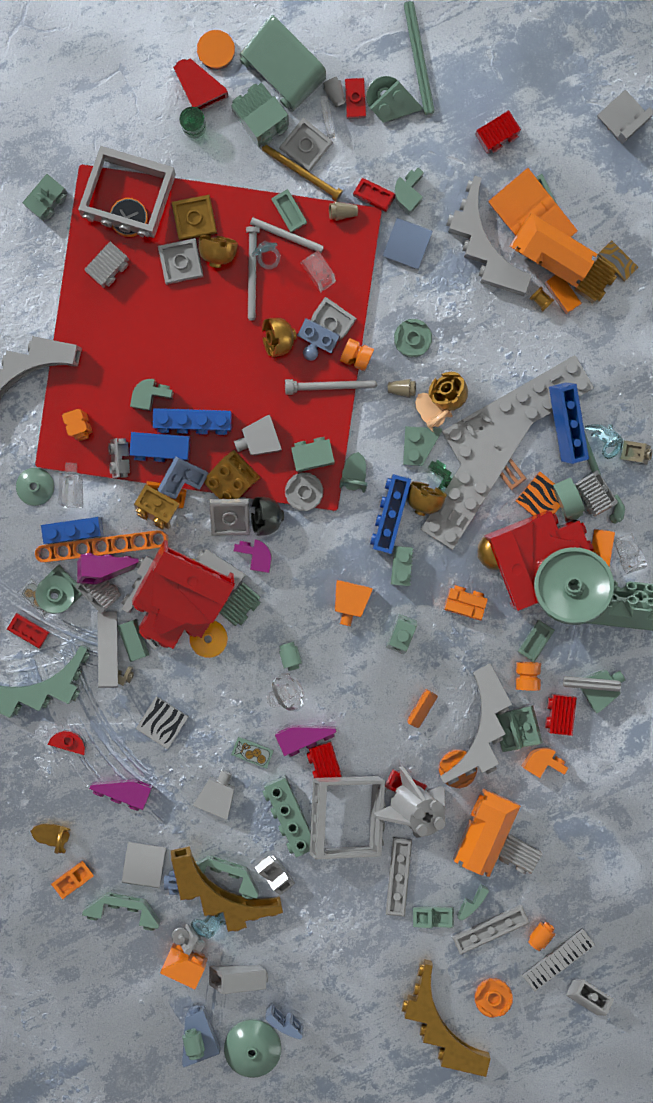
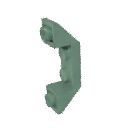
[196,855,259,899]
[82,892,160,931]

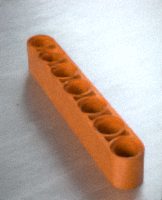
[35,530,168,562]

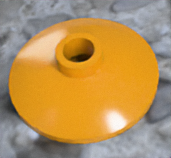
[189,620,228,658]

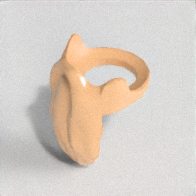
[415,393,453,432]

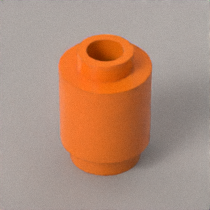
[528,922,556,951]

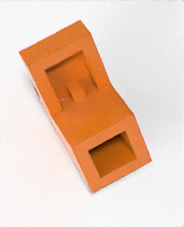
[521,747,568,778]

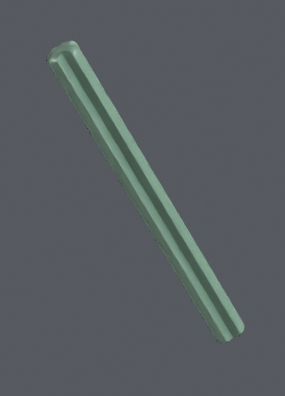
[404,1,435,115]

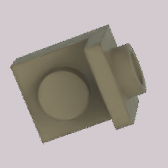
[621,440,652,465]
[118,666,134,686]

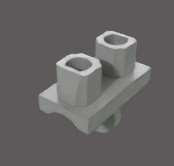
[172,924,205,955]

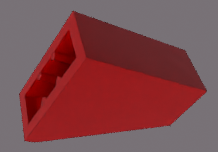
[173,58,229,113]

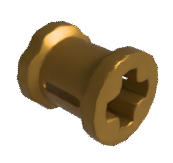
[529,286,554,311]

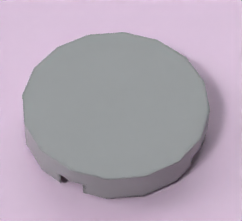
[285,473,323,511]

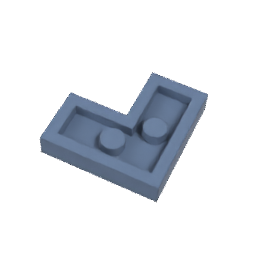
[157,456,209,500]

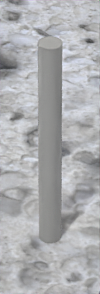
[250,217,324,253]

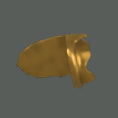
[30,824,71,854]

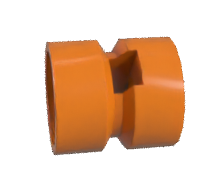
[340,338,374,372]
[516,662,541,691]

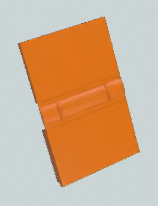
[488,168,578,264]

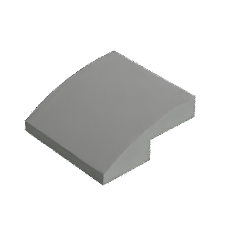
[122,842,166,888]

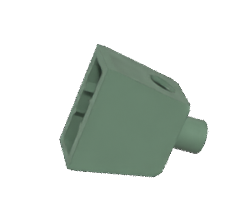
[386,614,417,654]
[580,669,626,713]

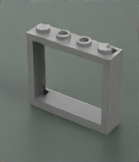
[78,146,176,238]
[310,776,387,859]

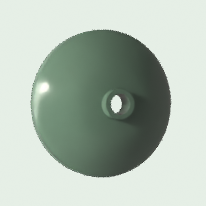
[224,1019,281,1078]

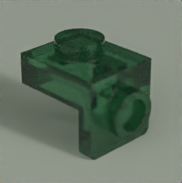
[427,460,452,489]

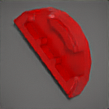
[47,730,86,755]

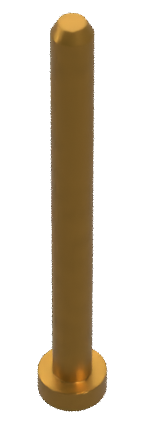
[261,145,343,201]

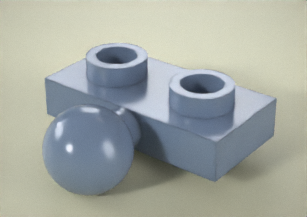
[297,318,341,361]

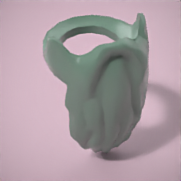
[340,452,367,493]

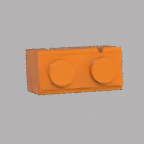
[62,409,92,441]
[443,585,488,621]

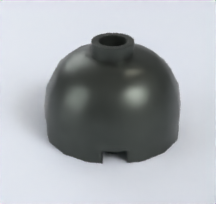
[251,497,284,536]

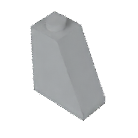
[209,965,268,994]

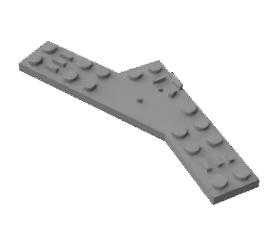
[420,355,594,550]

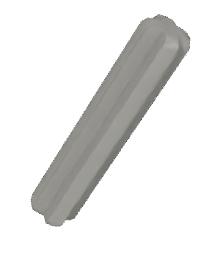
[563,676,621,691]

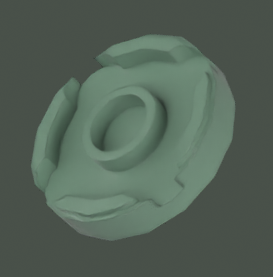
[394,319,432,357]

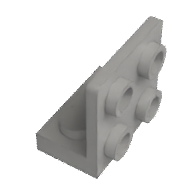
[597,90,653,144]

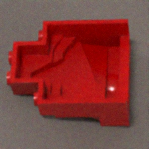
[484,510,594,611]
[132,540,235,649]

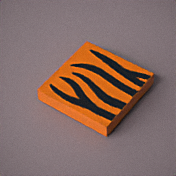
[515,471,561,516]

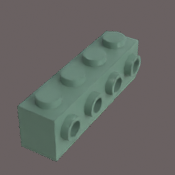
[262,775,311,857]

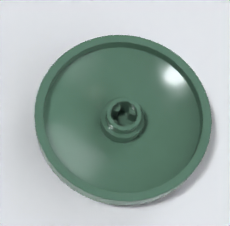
[535,547,614,625]

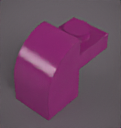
[234,539,272,573]

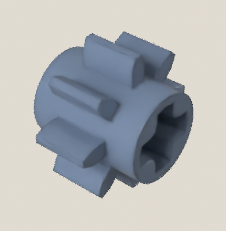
[164,871,179,895]

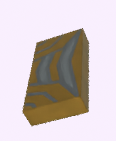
[597,240,638,281]

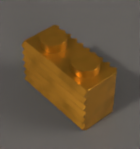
[574,257,617,304]

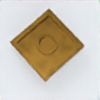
[172,195,217,241]

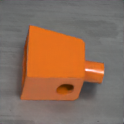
[335,580,373,626]

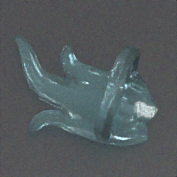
[252,241,281,269]
[585,424,623,459]
[191,912,226,939]

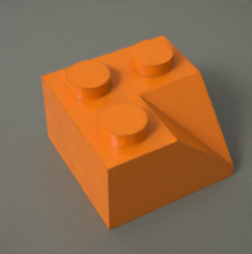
[160,943,208,989]

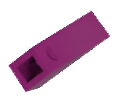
[77,553,139,585]
[275,725,337,757]
[89,779,153,811]

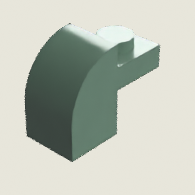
[394,167,424,215]
[130,379,174,411]
[553,477,585,522]

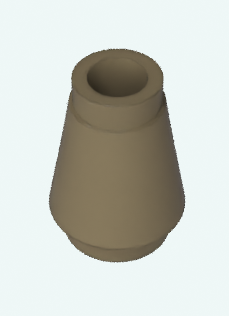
[329,201,358,221]
[388,379,416,398]

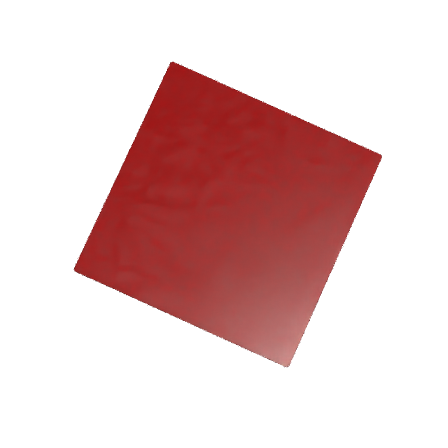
[35,164,382,511]

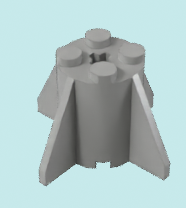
[373,766,445,838]

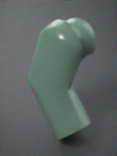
[610,494,626,524]

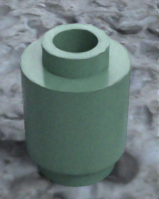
[279,642,302,671]
[182,1028,205,1060]

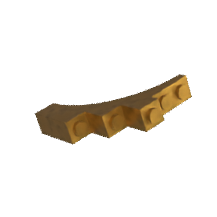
[171,846,283,932]
[401,959,491,1077]

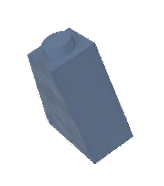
[182,1005,221,1068]

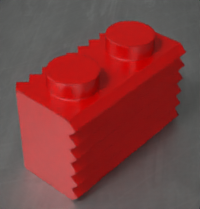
[475,110,521,153]
[545,694,577,736]
[306,741,342,778]

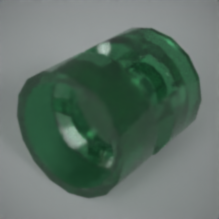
[179,106,206,138]

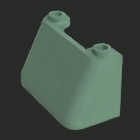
[239,15,326,111]

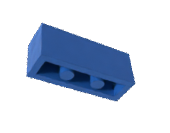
[130,432,191,462]
[41,517,104,544]

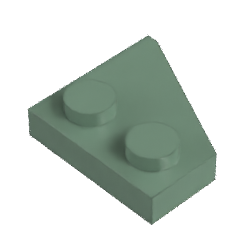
[370,80,423,123]
[403,426,442,466]

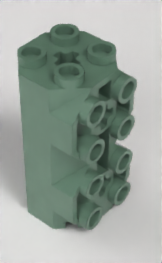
[588,580,653,631]

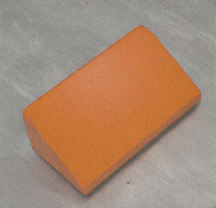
[544,275,582,314]
[592,529,615,567]
[407,689,438,728]

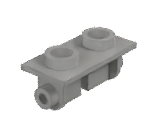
[108,438,130,478]

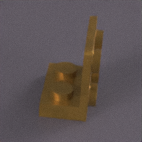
[204,450,261,499]
[134,484,180,530]

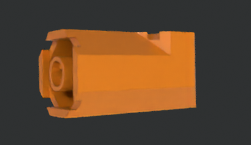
[509,213,597,288]
[453,789,521,877]

